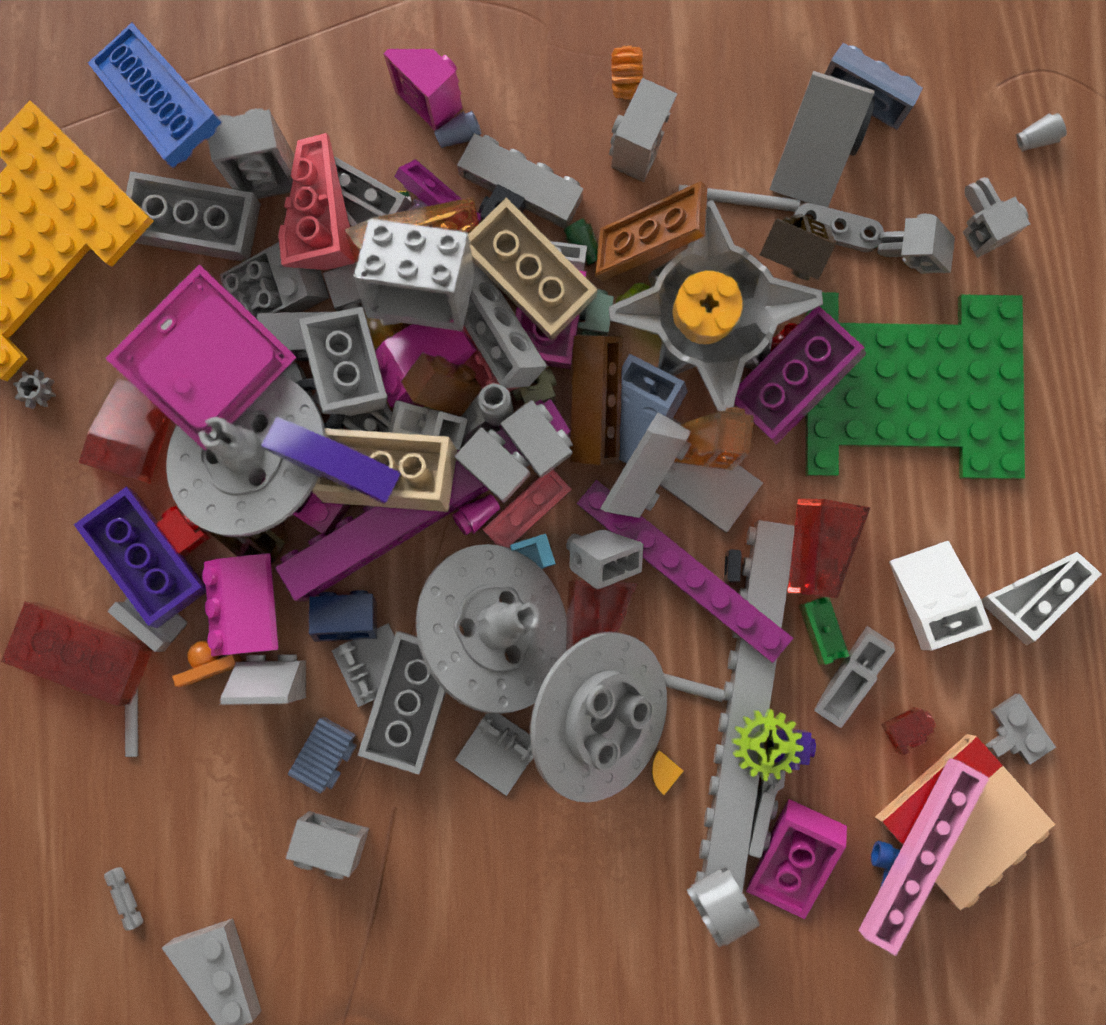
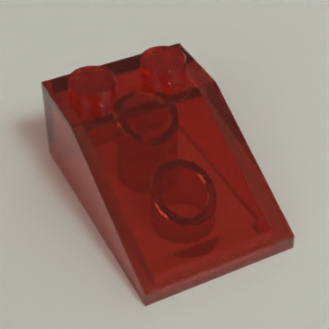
[78,379,170,484]

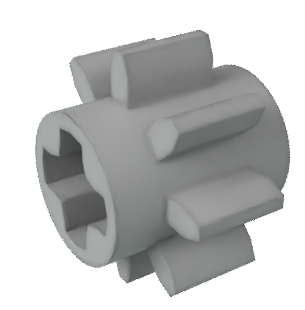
[13,370,56,409]

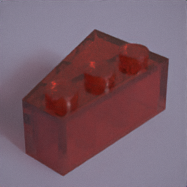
[566,580,638,651]

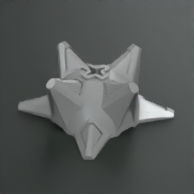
[609,201,823,412]

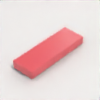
[482,470,572,548]

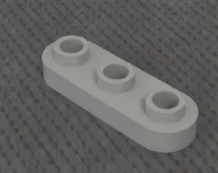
[794,203,884,252]

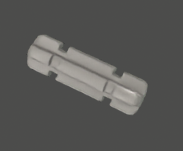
[104,867,143,931]

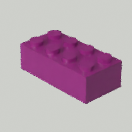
[734,306,866,445]

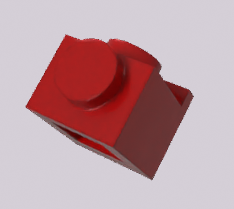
[156,506,211,556]

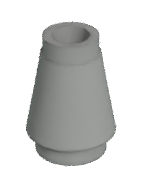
[1016,113,1067,151]

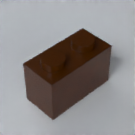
[401,352,482,417]

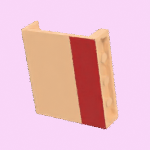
[875,734,1055,911]

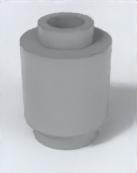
[478,384,513,426]

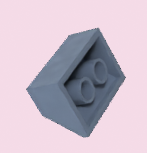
[825,43,923,130]

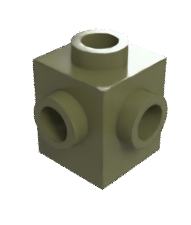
[512,368,557,405]

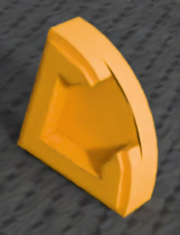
[652,750,684,795]

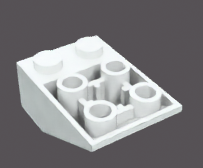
[889,541,992,650]

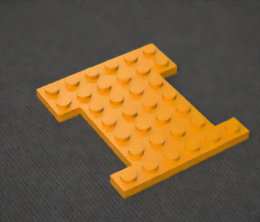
[0,100,154,382]

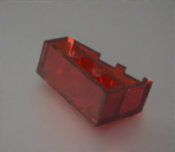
[788,499,871,598]

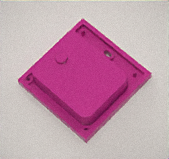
[105,265,297,451]

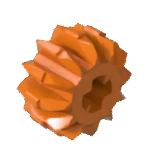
[611,46,644,100]

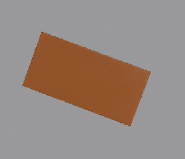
[595,181,708,282]

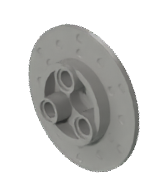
[167,375,326,537]
[416,544,569,714]
[530,632,667,802]

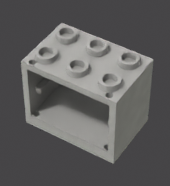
[354,219,475,331]

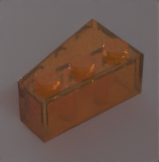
[674,407,754,471]

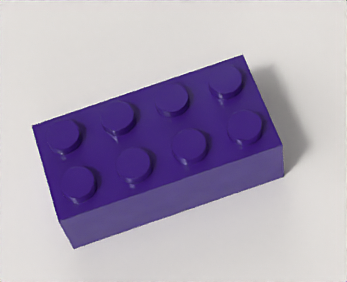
[74,487,206,628]

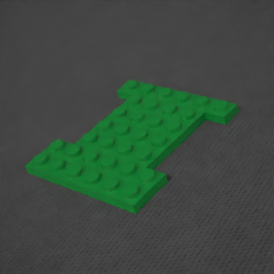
[806,292,1025,480]

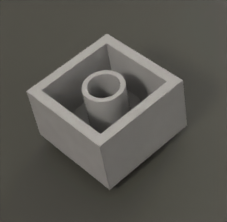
[286,811,369,879]

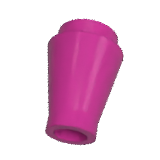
[452,494,500,536]

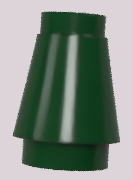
[563,218,598,266]

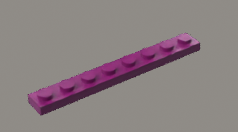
[577,480,793,664]

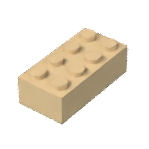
[468,198,598,341]
[312,429,457,512]

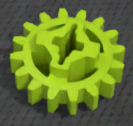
[731,709,804,781]

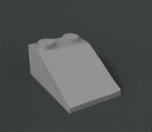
[220,654,306,704]

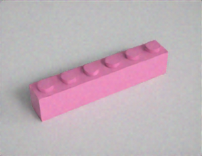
[859,758,989,955]

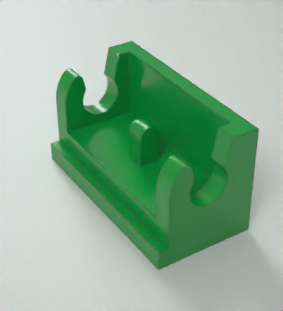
[798,595,850,665]

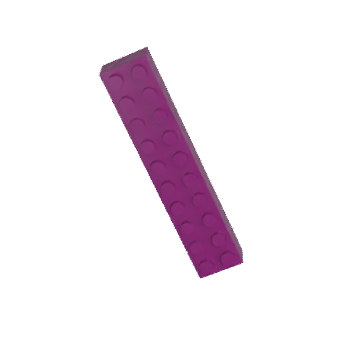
[275,399,571,602]

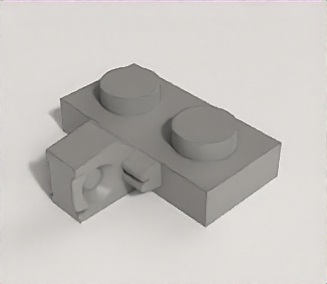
[985,694,1056,765]

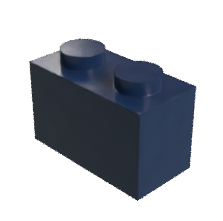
[309,590,377,642]

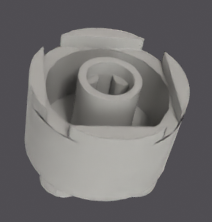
[687,866,760,947]

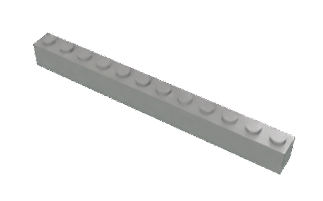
[695,520,796,891]

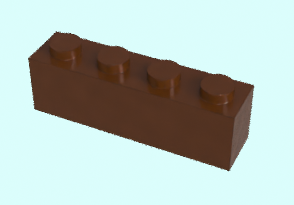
[570,335,623,465]

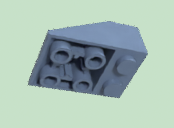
[620,354,688,464]

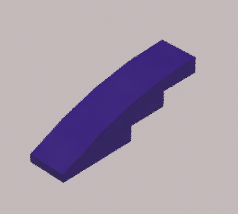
[261,417,401,504]

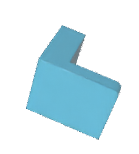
[510,534,556,569]

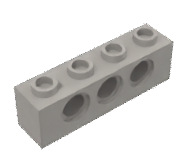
[464,268,547,388]

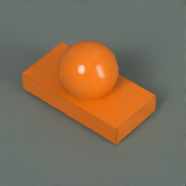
[172,640,242,688]

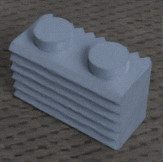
[287,717,357,794]

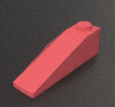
[278,133,355,270]

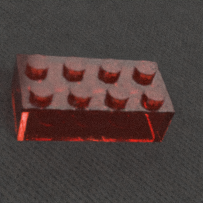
[1,602,152,706]

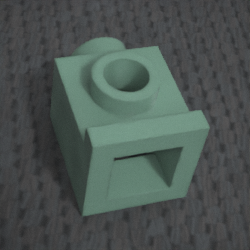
[577,289,614,336]

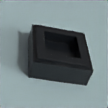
[724,549,742,583]

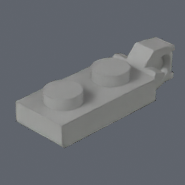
[748,770,785,858]

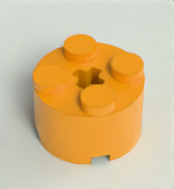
[673,271,743,344]

